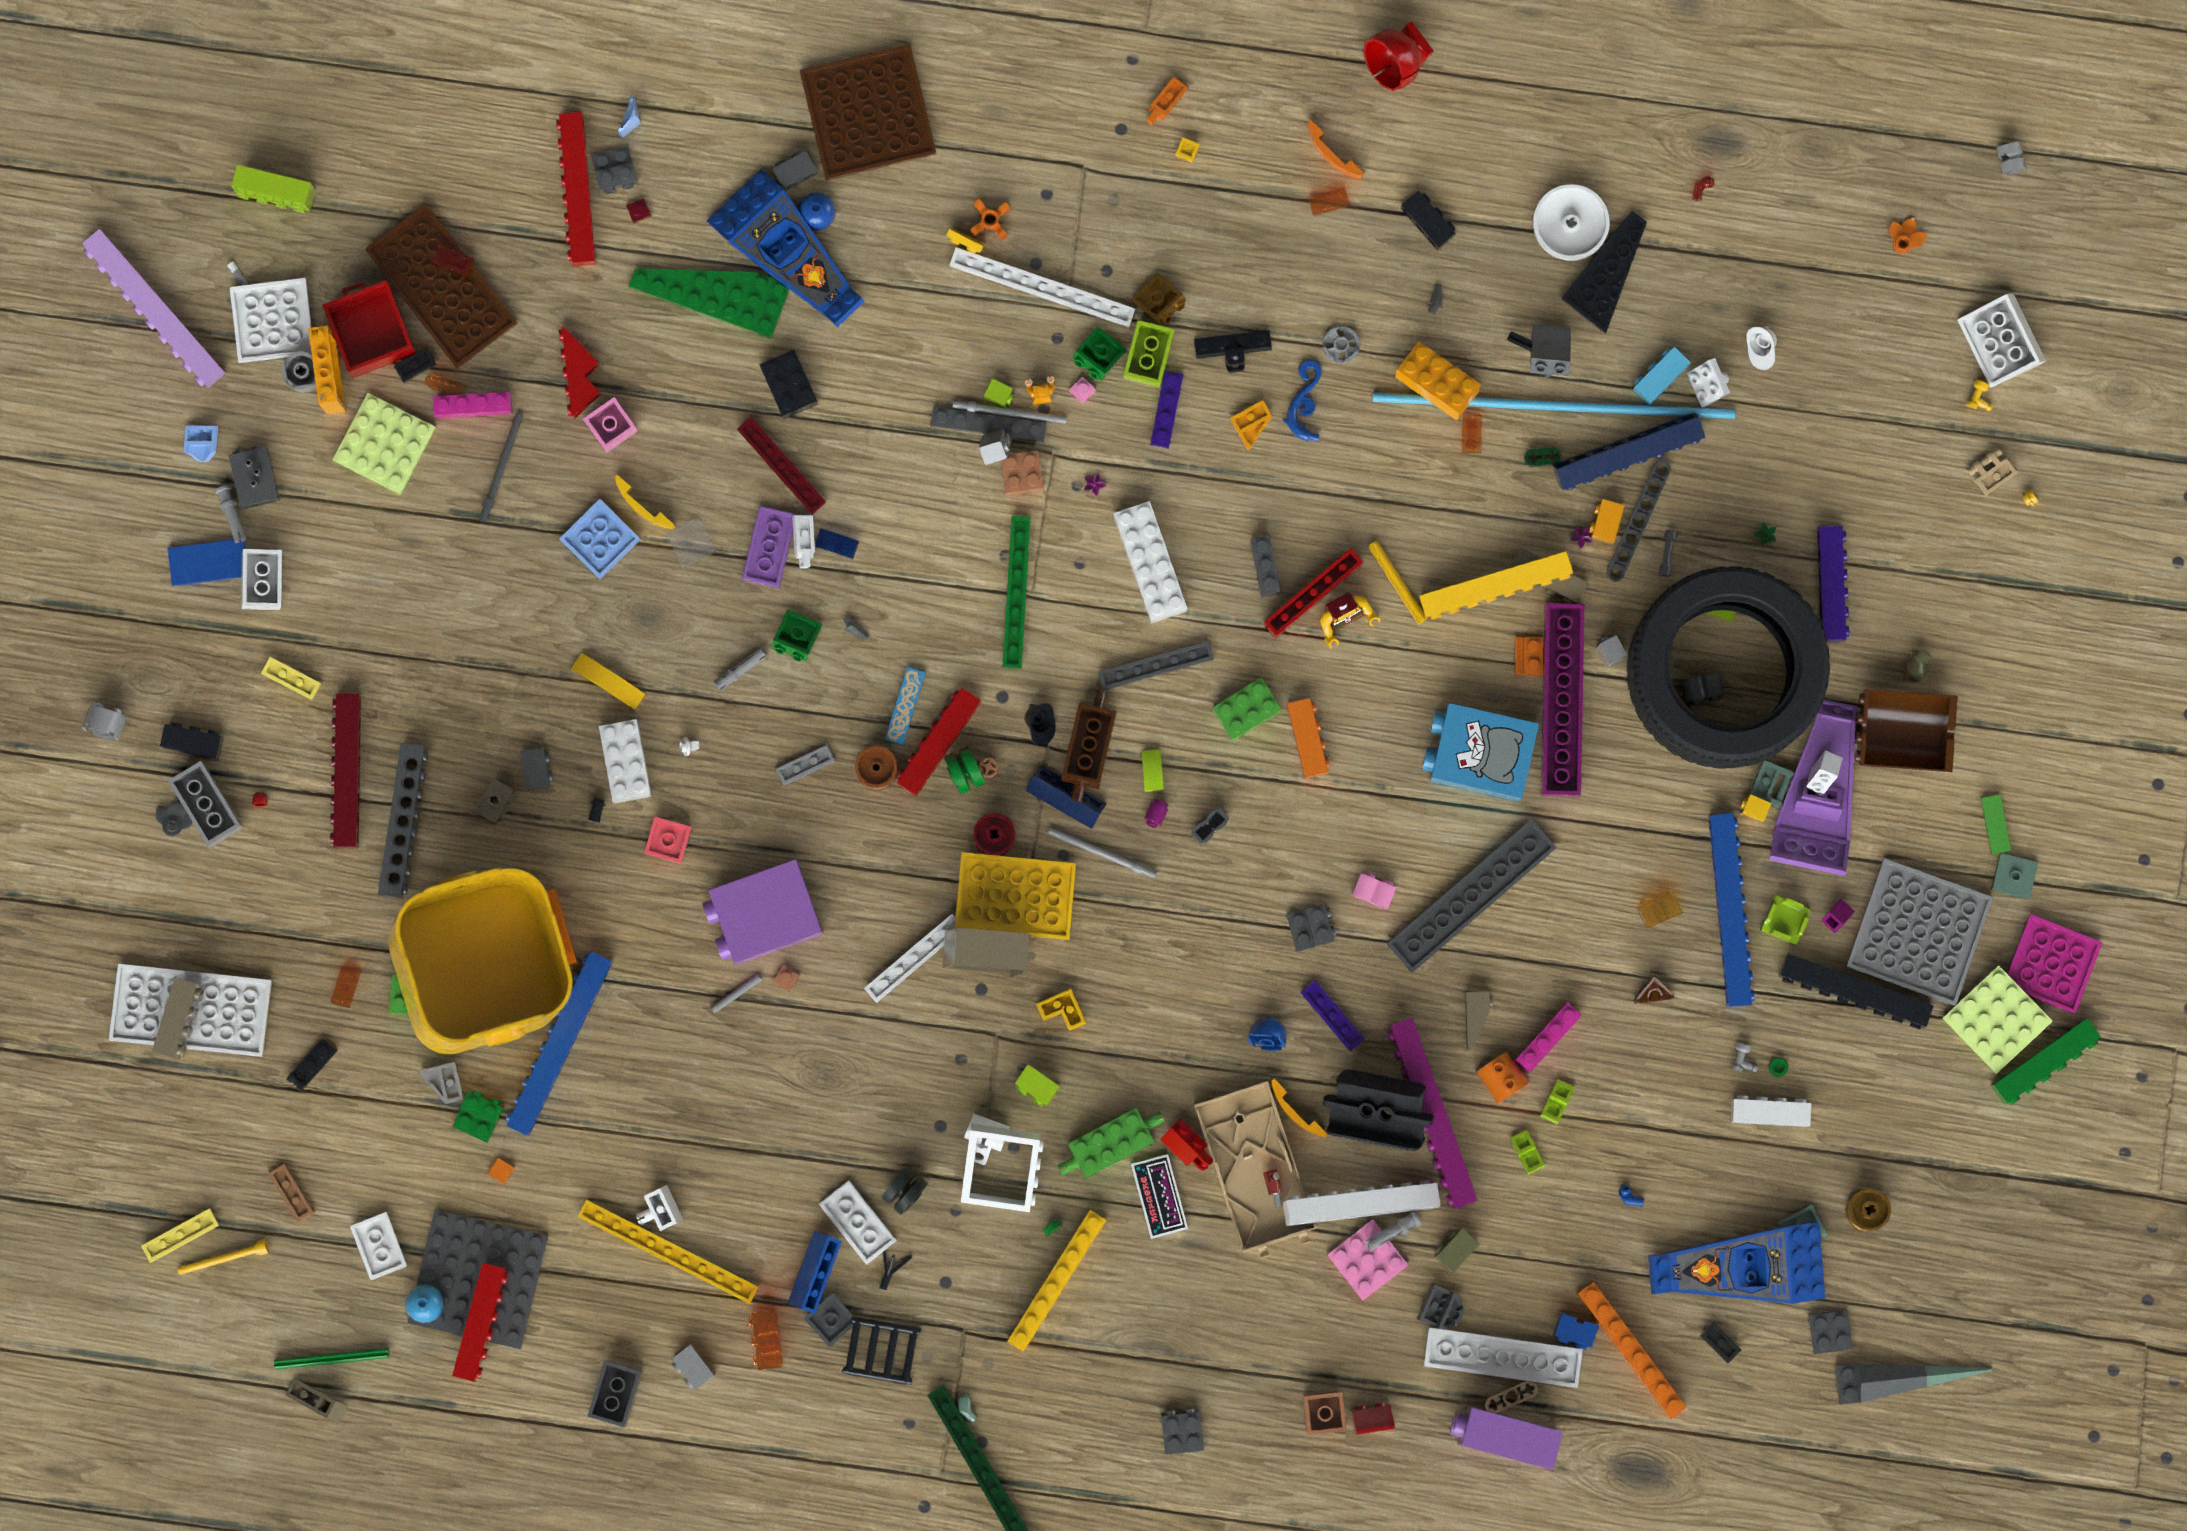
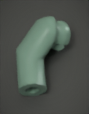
[958,1394,978,1423]

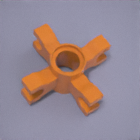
[970,199,1011,241]

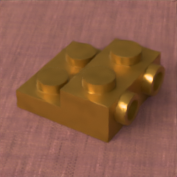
[1131,272,1187,326]

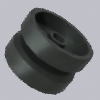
[881,1166,928,1215]

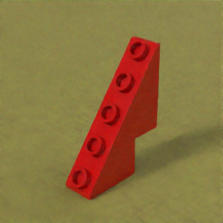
[559,326,601,419]

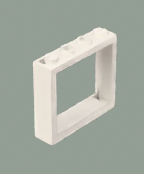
[961,1124,1044,1212]

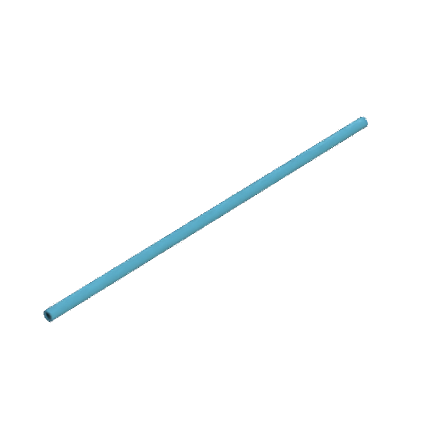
[1373,392,1735,419]

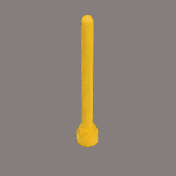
[177,1238,269,1274]

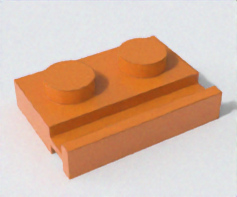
[1515,637,1543,676]

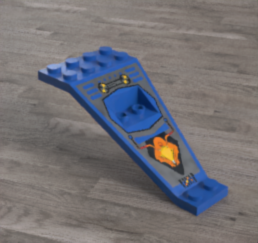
[707,169,865,327]
[1648,1221,1825,1304]

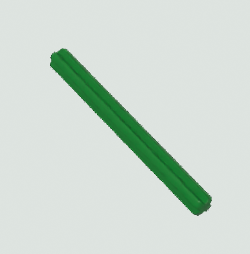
[274,1348,389,1369]

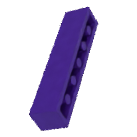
[1817,526,1850,642]

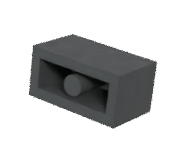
[773,151,818,192]
[520,748,553,791]

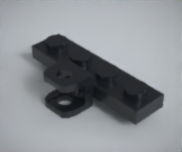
[1194,330,1272,373]

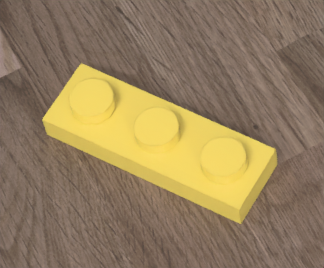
[261,657,321,701]

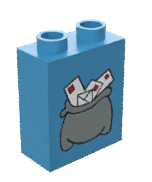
[1422,703,1539,802]

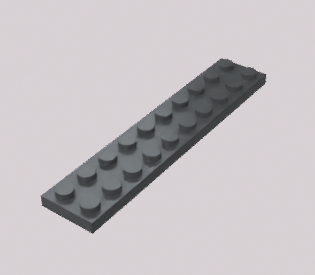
[1387,819,1557,973]

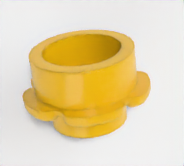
[2022,489,2039,506]

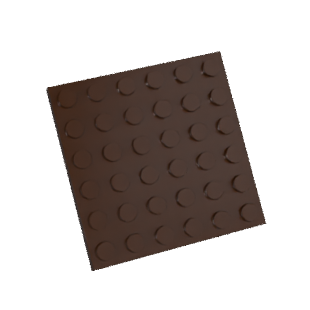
[800,44,937,181]

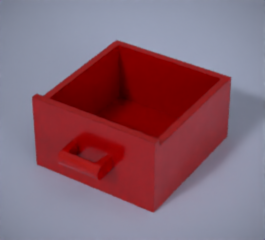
[322,280,416,378]

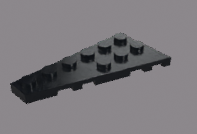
[1561,211,1647,335]

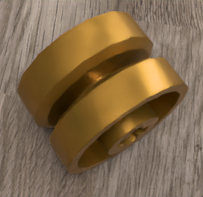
[1845,1188,1891,1232]

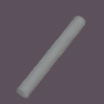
[710,974,762,1014]

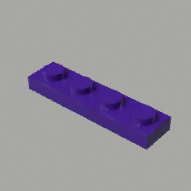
[1150,370,1183,449]
[1300,981,1365,1051]

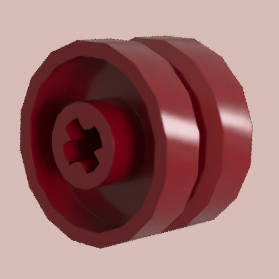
[973,813,1016,856]

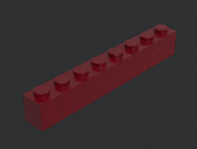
[330,694,361,849]

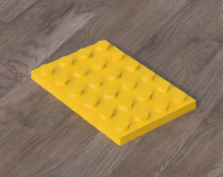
[954,852,1076,940]

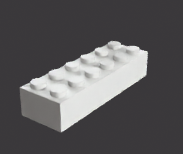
[1113,501,1187,624]

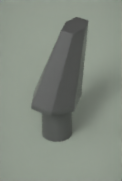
[1428,284,1443,315]
[843,616,869,640]

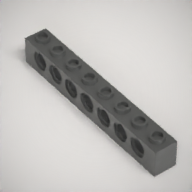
[378,743,428,899]

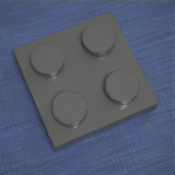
[804,1293,854,1348]
[1808,1311,1853,1354]

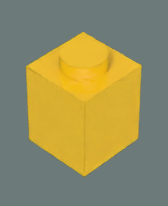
[1740,794,1772,822]

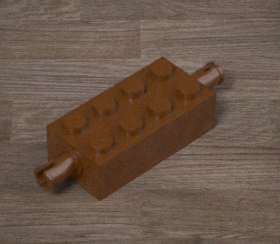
[1062,690,1117,803]

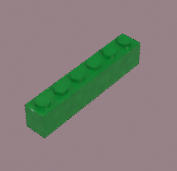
[1991,1018,2101,1105]

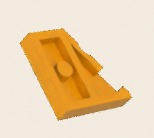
[1230,400,1272,451]

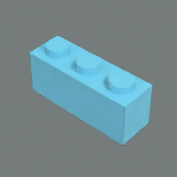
[1633,347,1691,406]

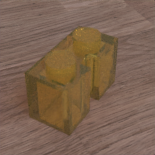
[1637,890,1683,929]

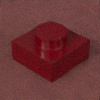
[626,198,651,224]

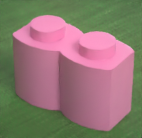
[1352,872,1396,910]

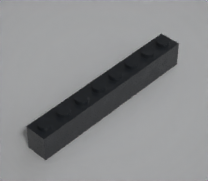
[1778,954,1934,1030]

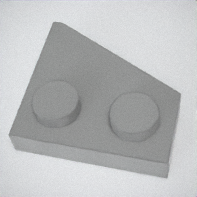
[419,1062,464,1104]

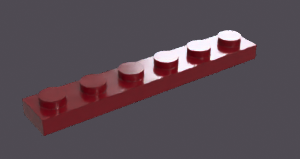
[737,417,826,515]

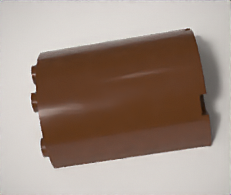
[1855,689,1958,772]

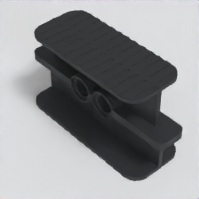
[1323,1070,1434,1151]

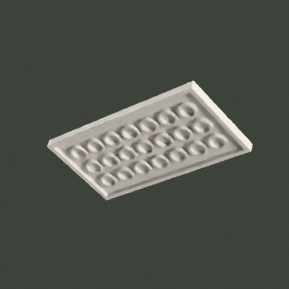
[109,964,272,1057]

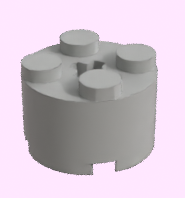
[282,351,316,393]
[82,702,126,741]

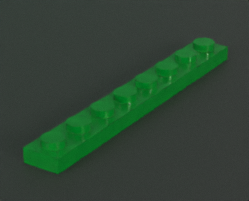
[1002,516,1031,669]

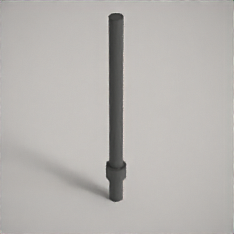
[479,413,523,522]

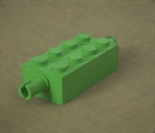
[1057,1108,1165,1179]

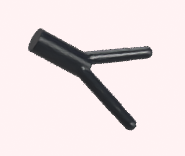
[879,1251,912,1290]

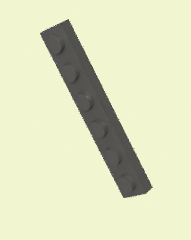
[930,407,1046,443]
[1098,641,1214,691]

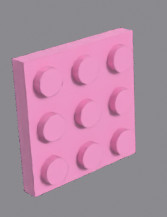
[1327,1219,1408,1301]

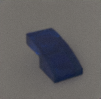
[815,528,859,559]

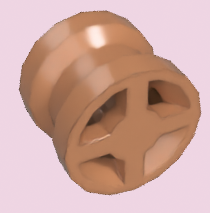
[979,757,998,778]

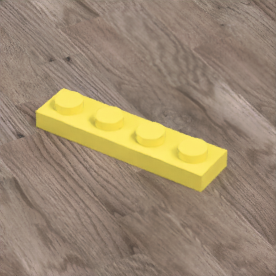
[141,1208,220,1263]

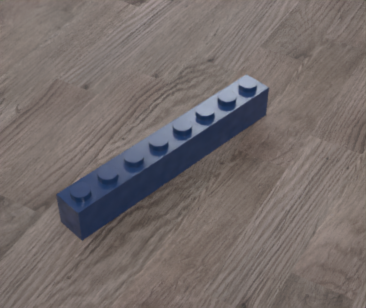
[1552,412,1706,490]

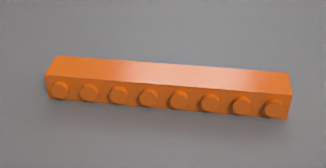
[1576,1282,1687,1419]

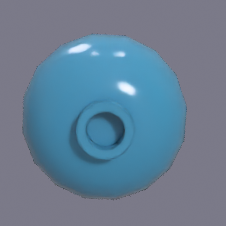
[405,1284,444,1323]

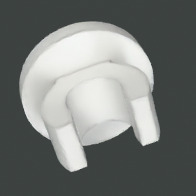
[679,737,700,756]

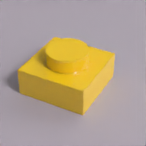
[1175,137,1200,163]

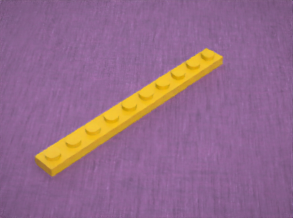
[577,1200,759,1304]

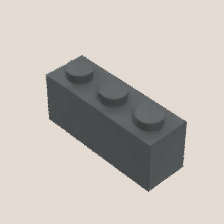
[1250,535,1281,598]

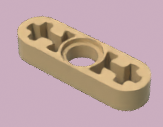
[1484,1381,1538,1414]

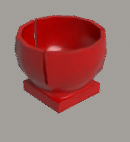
[1363,21,1434,91]

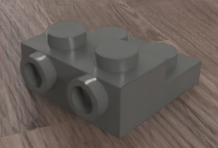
[591,146,638,194]
[1287,904,1337,952]
[1161,1409,1204,1455]

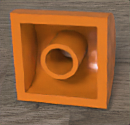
[1476,1051,1529,1104]

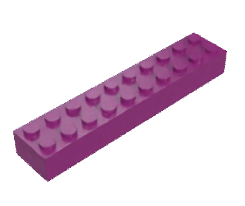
[1541,603,1585,797]
[1387,1018,1478,1210]

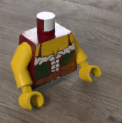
[1320,592,1380,649]

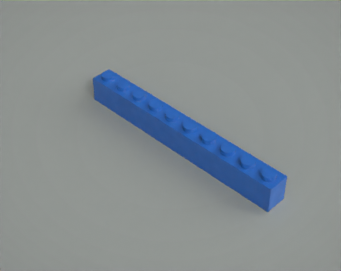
[1708,813,1755,1008]
[505,952,613,1136]

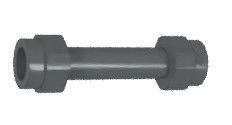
[1658,530,1677,577]

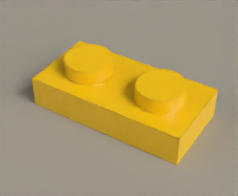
[946,227,986,254]

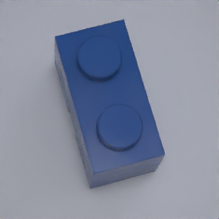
[1554,1313,1599,1350]

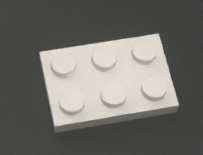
[350,1212,407,1280]

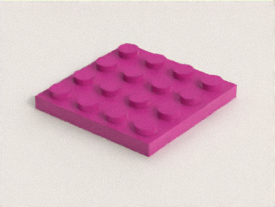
[2007,914,2103,1014]

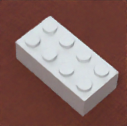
[599,719,652,804]

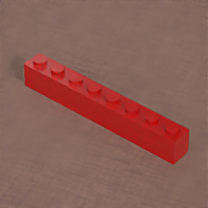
[556,112,596,267]

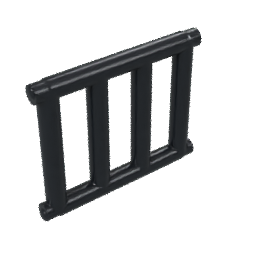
[842,1316,921,1385]

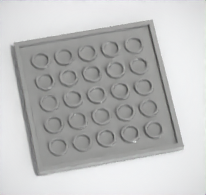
[1846,858,1993,1006]

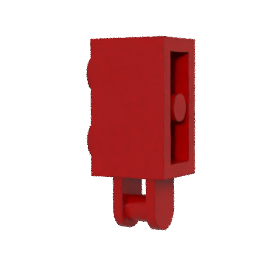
[1160,1118,1213,1171]

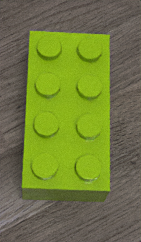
[231,165,316,213]

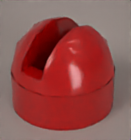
[252,792,268,807]

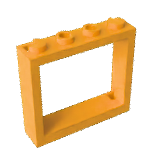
[308,326,346,415]

